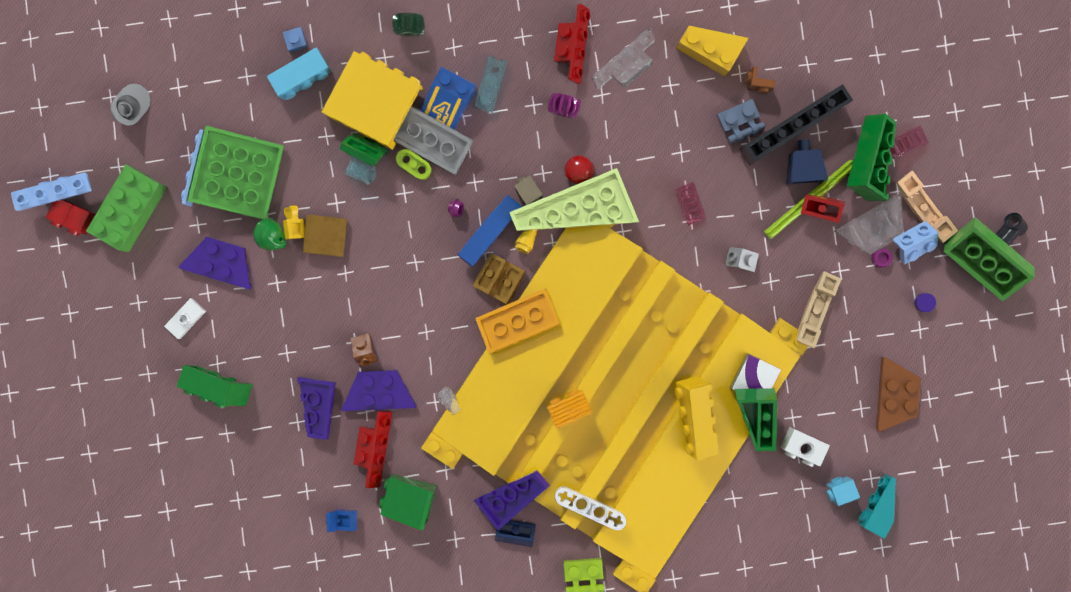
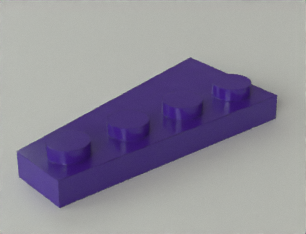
[474,470,550,531]

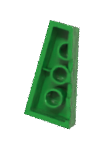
[847,113,896,201]

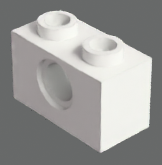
[780,427,830,467]

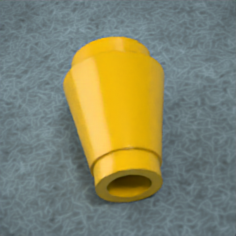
[515,230,537,254]

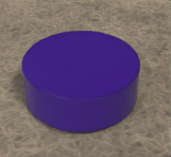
[914,293,936,312]

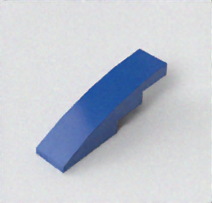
[457,195,522,267]

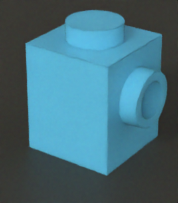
[826,477,860,506]

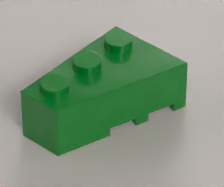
[176,365,253,408]
[735,388,777,451]

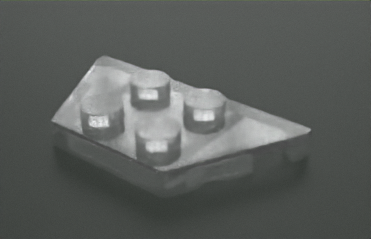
[834,194,903,255]

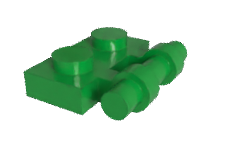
[339,133,388,166]

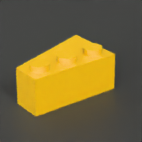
[676,26,748,77]

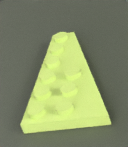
[509,168,639,231]

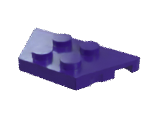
[179,237,252,290]
[342,370,416,411]

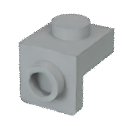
[725,247,759,272]

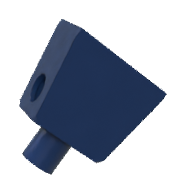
[786,139,828,185]

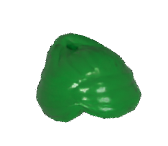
[254,218,286,251]

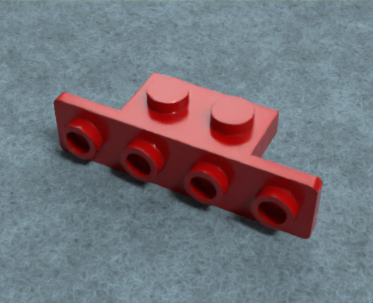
[554,4,590,84]
[353,411,392,489]

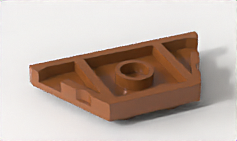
[876,357,921,431]

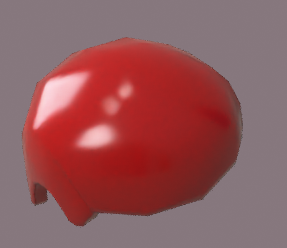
[564,155,595,184]

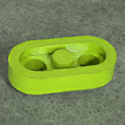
[396,149,432,180]

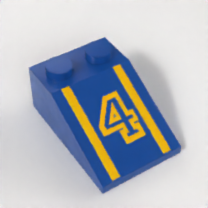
[420,67,476,130]

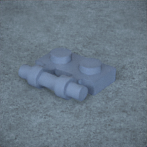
[716,99,765,144]

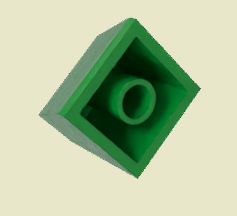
[379,474,437,531]

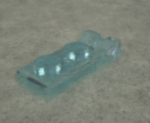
[474,56,507,113]

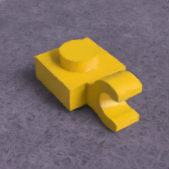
[283,206,305,240]

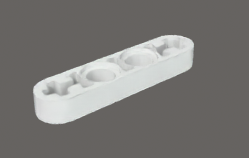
[555,486,626,530]

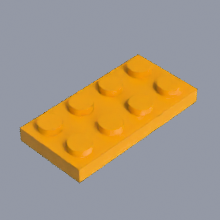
[475,288,561,354]

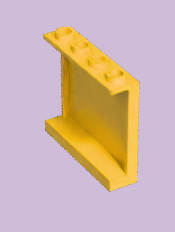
[322,51,425,150]

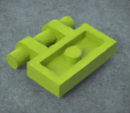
[563,558,604,592]

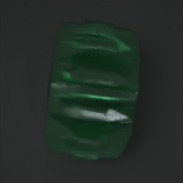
[392,12,425,37]

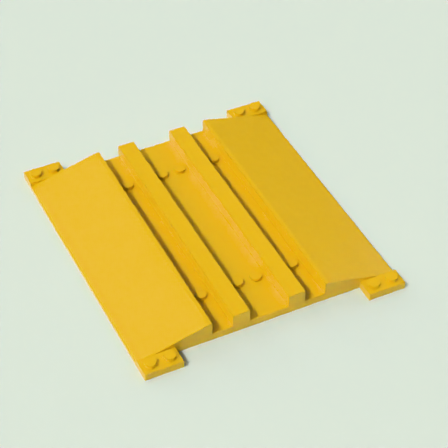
[421,224,808,592]

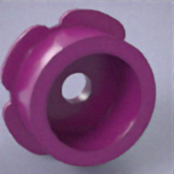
[448,199,464,217]

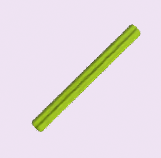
[764,160,853,239]

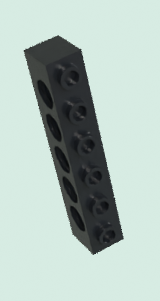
[739,84,853,166]

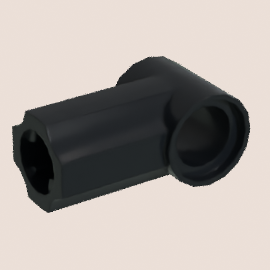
[996,212,1028,246]

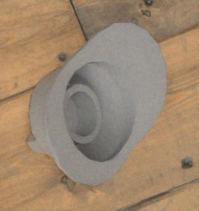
[110,84,151,126]

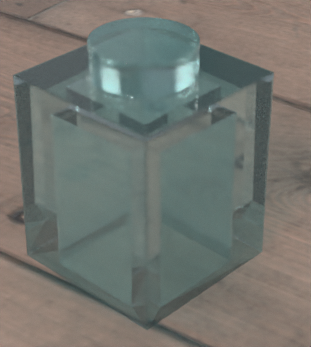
[344,156,377,186]

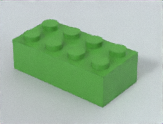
[86,164,167,252]
[944,217,1035,301]

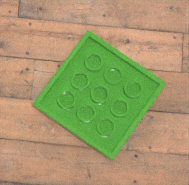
[188,126,284,219]

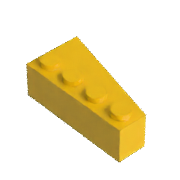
[675,376,719,460]

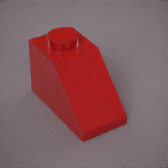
[801,194,845,223]

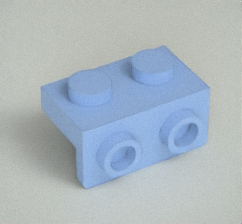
[893,221,938,265]

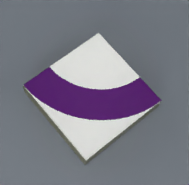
[730,353,781,390]

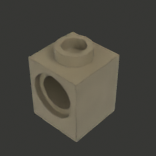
[514,176,543,205]

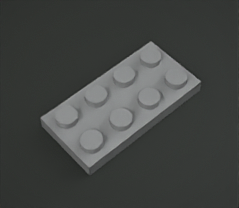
[393,106,474,175]

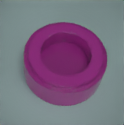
[871,249,893,268]

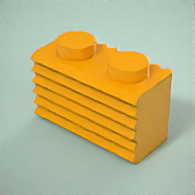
[547,389,593,429]

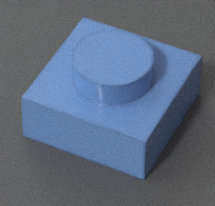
[283,27,308,52]

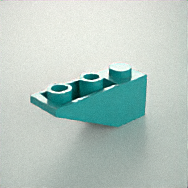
[858,474,896,539]

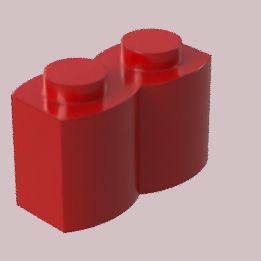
[45,199,96,236]

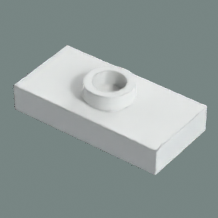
[164,298,206,339]

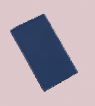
[495,520,536,547]

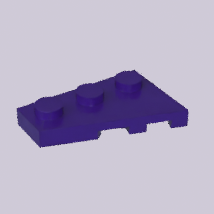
[297,377,336,440]

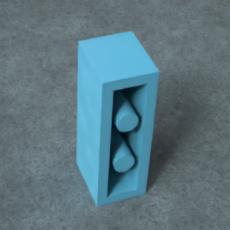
[267,47,332,100]

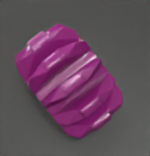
[548,93,581,118]

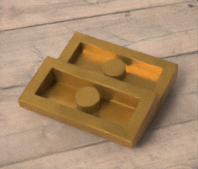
[302,214,347,257]
[472,252,526,304]

